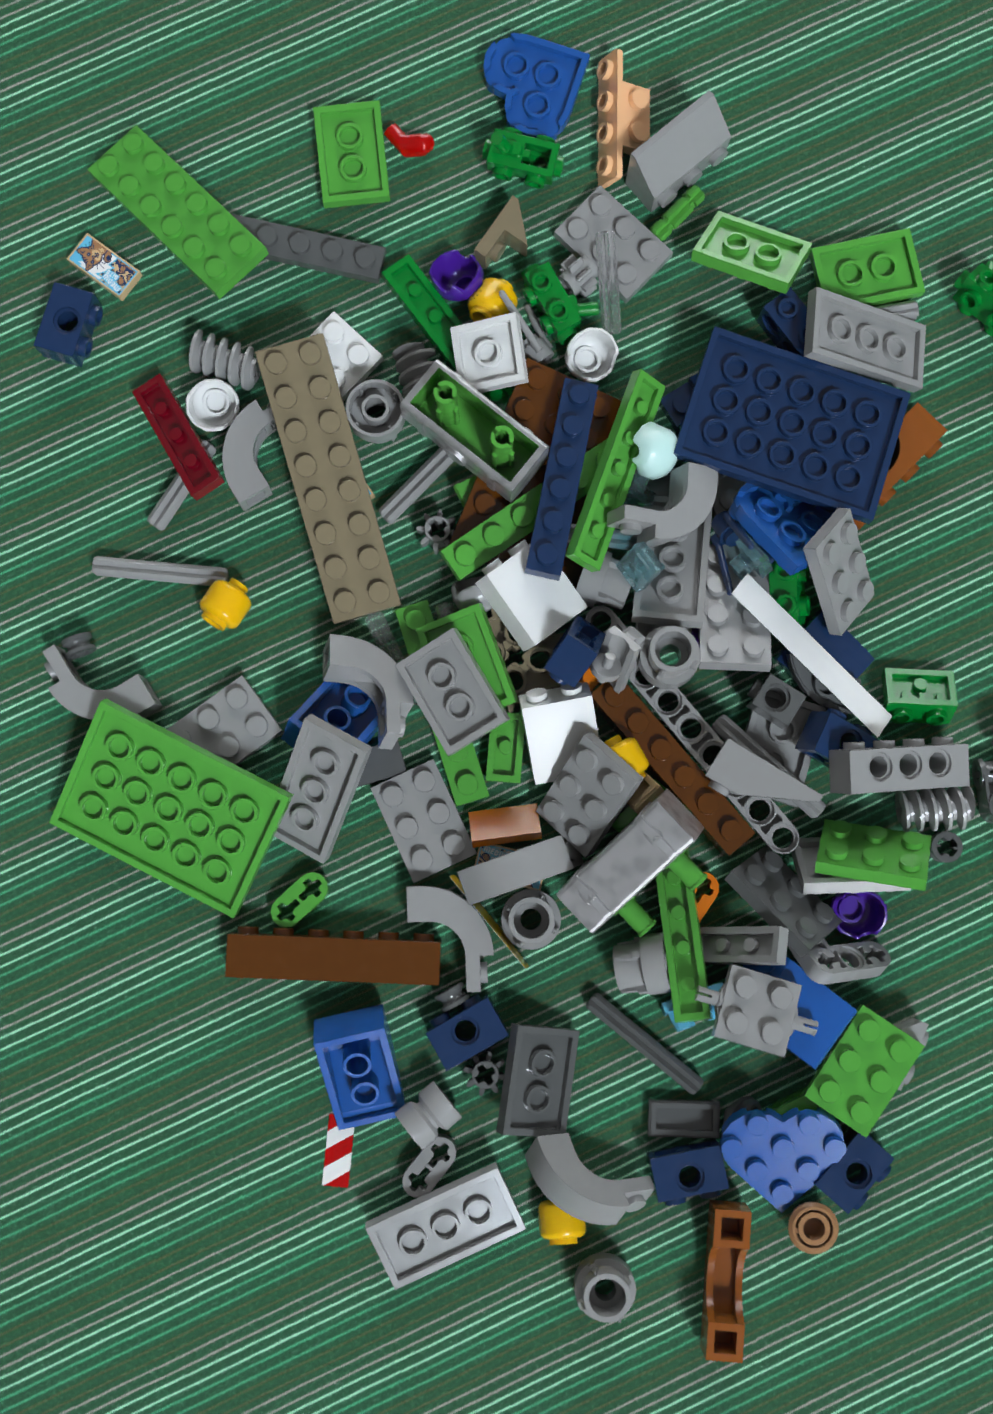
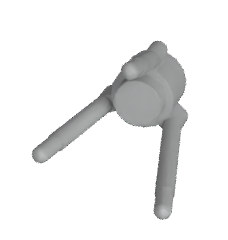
[499,290,554,365]

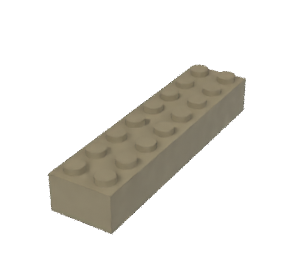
[255,333,402,624]

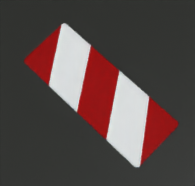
[322,1114,354,1188]

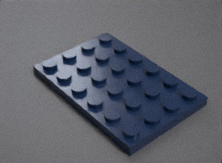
[674,326,911,524]

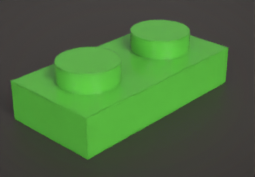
[486,712,525,784]

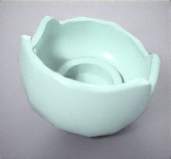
[632,421,677,480]

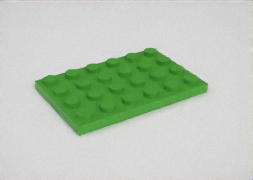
[49,699,293,919]

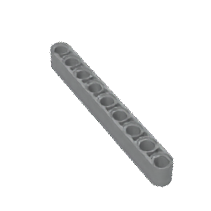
[585,606,800,854]

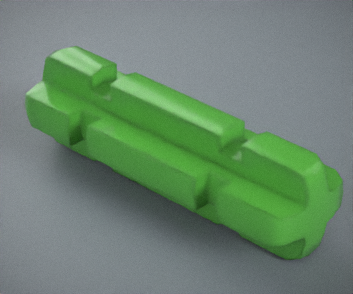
[649,185,705,241]

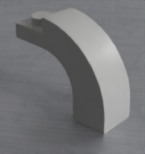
[222,400,277,511]
[607,462,718,547]
[323,634,414,750]
[42,645,163,720]
[457,835,584,905]
[406,886,494,992]
[524,1133,655,1225]

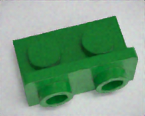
[881,668,958,726]

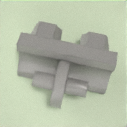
[590,626,646,694]

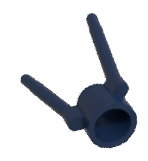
[710,510,774,596]

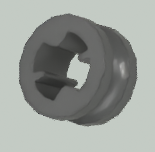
[61,632,97,660]
[930,831,963,863]
[434,981,470,1013]

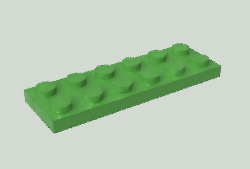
[87,125,269,300]

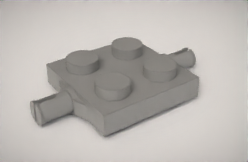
[694,964,818,1057]

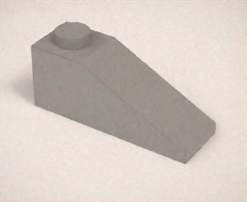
[705,738,823,802]

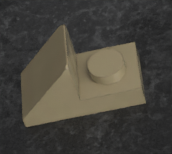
[474,196,527,270]

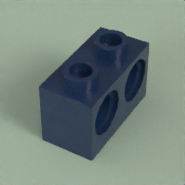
[757,287,813,360]
[544,615,606,688]

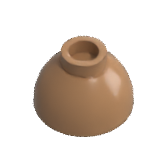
[788,1201,839,1254]

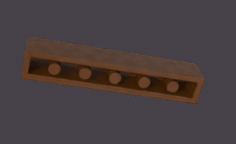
[591,682,756,856]
[225,926,442,985]

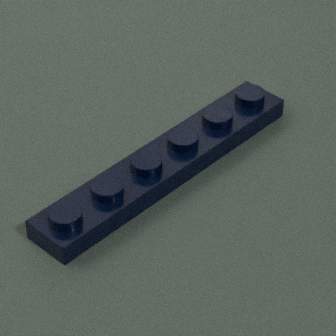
[524,378,599,581]

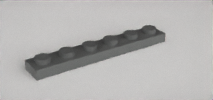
[230,213,387,284]

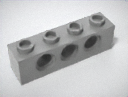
[829,737,970,794]

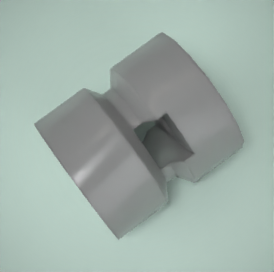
[395,1080,462,1150]

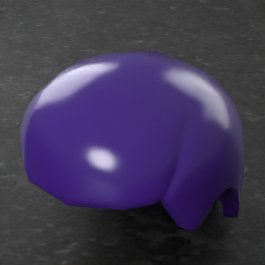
[428,249,484,301]
[829,892,888,939]

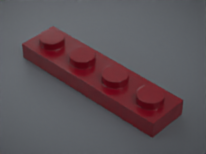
[132,373,225,501]

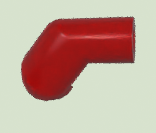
[384,123,435,158]

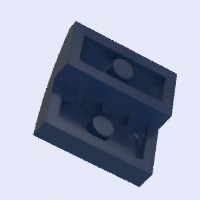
[774,609,875,681]

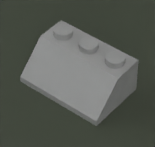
[625,90,731,213]

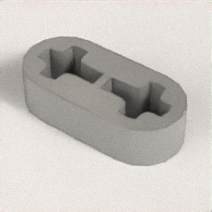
[402,1134,457,1198]

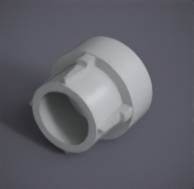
[346,379,405,444]
[576,551,637,612]
[638,625,701,689]
[501,889,561,950]
[613,932,671,995]
[574,1252,636,1323]

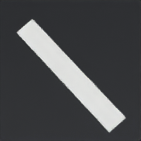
[731,573,892,738]

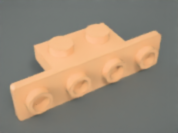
[596,48,650,189]

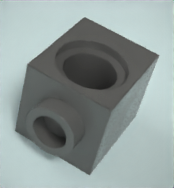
[746,673,807,729]

